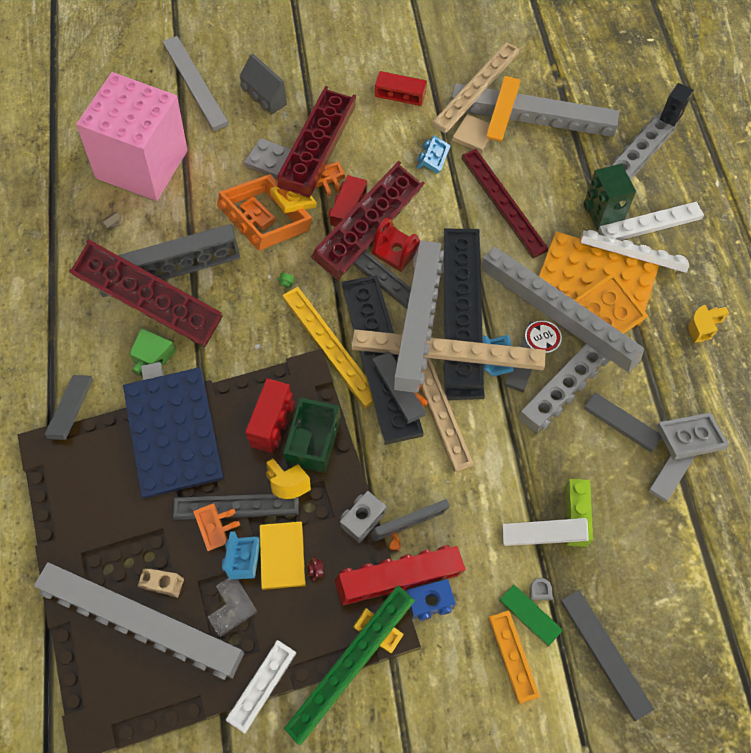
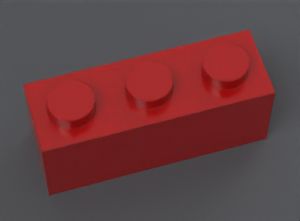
[375,71,427,106]
[328,175,367,227]

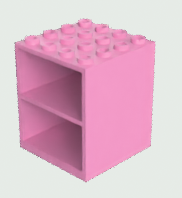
[76,72,188,201]

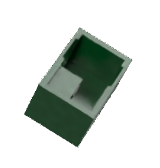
[583,163,636,230]
[284,398,341,473]

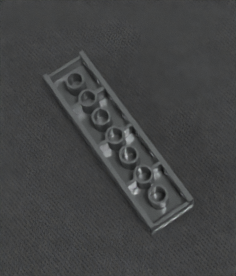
[100,224,241,298]

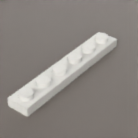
[598,201,704,240]
[581,230,689,273]

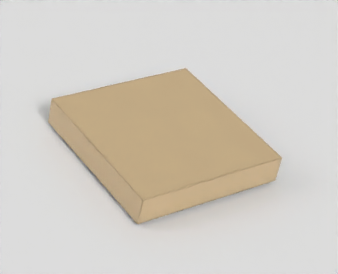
[452,114,491,153]

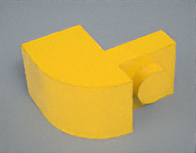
[688,305,729,343]
[266,459,311,499]

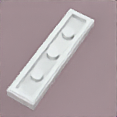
[503,518,589,546]
[226,640,296,733]

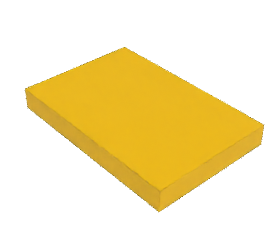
[260,522,306,590]

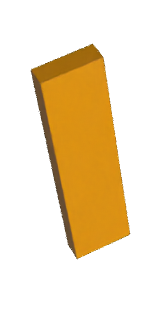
[486,76,521,142]
[488,610,540,705]

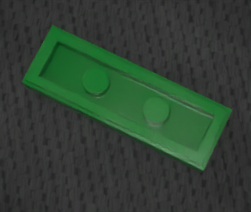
[499,585,563,647]

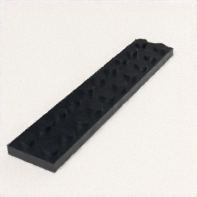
[444,228,484,389]
[341,275,424,445]

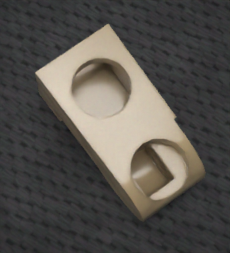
[137,569,184,598]

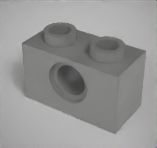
[340,491,387,543]

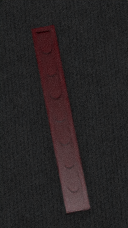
[461,149,549,258]

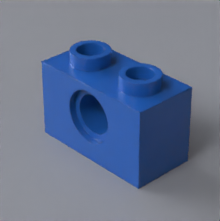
[407,579,456,621]

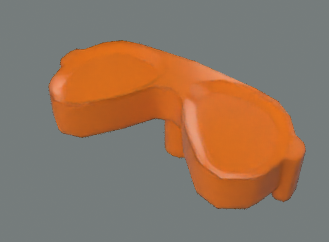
[389,533,401,552]

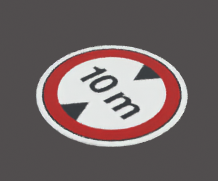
[525,321,562,353]

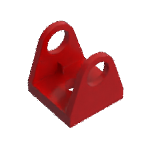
[372,217,420,272]

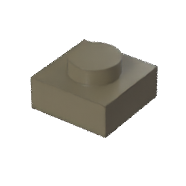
[99,212,121,229]

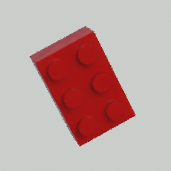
[245,378,295,454]

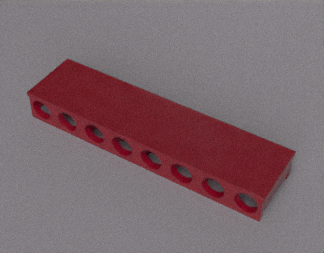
[277,86,356,198]
[311,161,425,280]
[68,239,223,348]

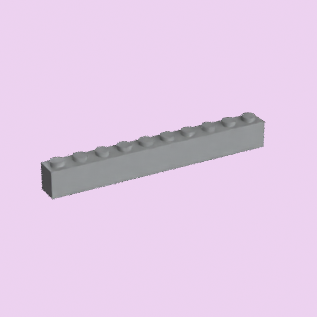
[452,83,620,137]
[394,241,444,393]
[483,247,644,373]
[34,562,244,680]

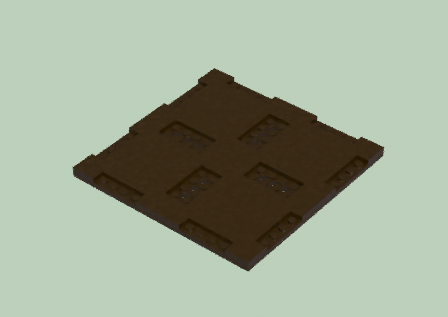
[17,349,421,753]

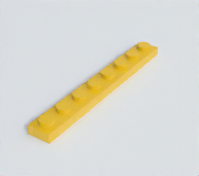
[282,287,373,409]

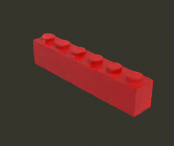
[334,545,466,606]

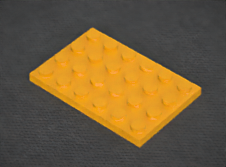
[539,231,659,326]

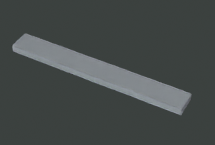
[163,36,228,131]

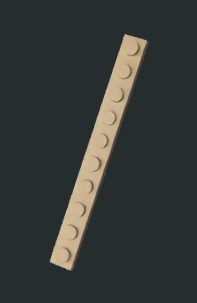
[352,330,546,370]

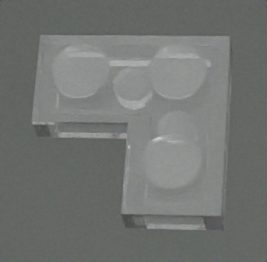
[208,578,257,637]

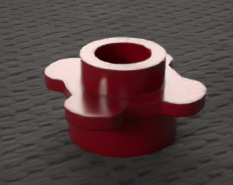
[307,557,323,581]

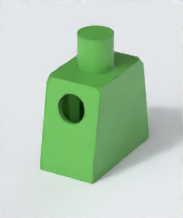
[130,329,176,376]

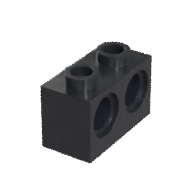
[659,83,694,127]

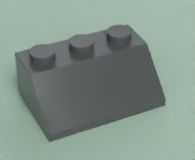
[240,54,287,114]

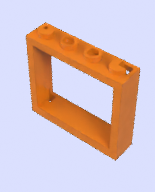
[217,174,312,251]

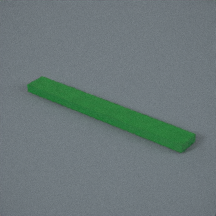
[283,585,415,745]

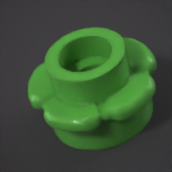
[277,273,294,288]

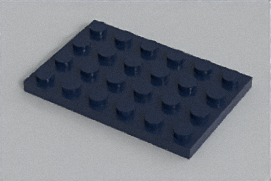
[123,367,224,499]

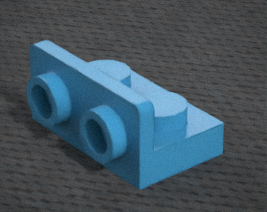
[416,135,451,174]

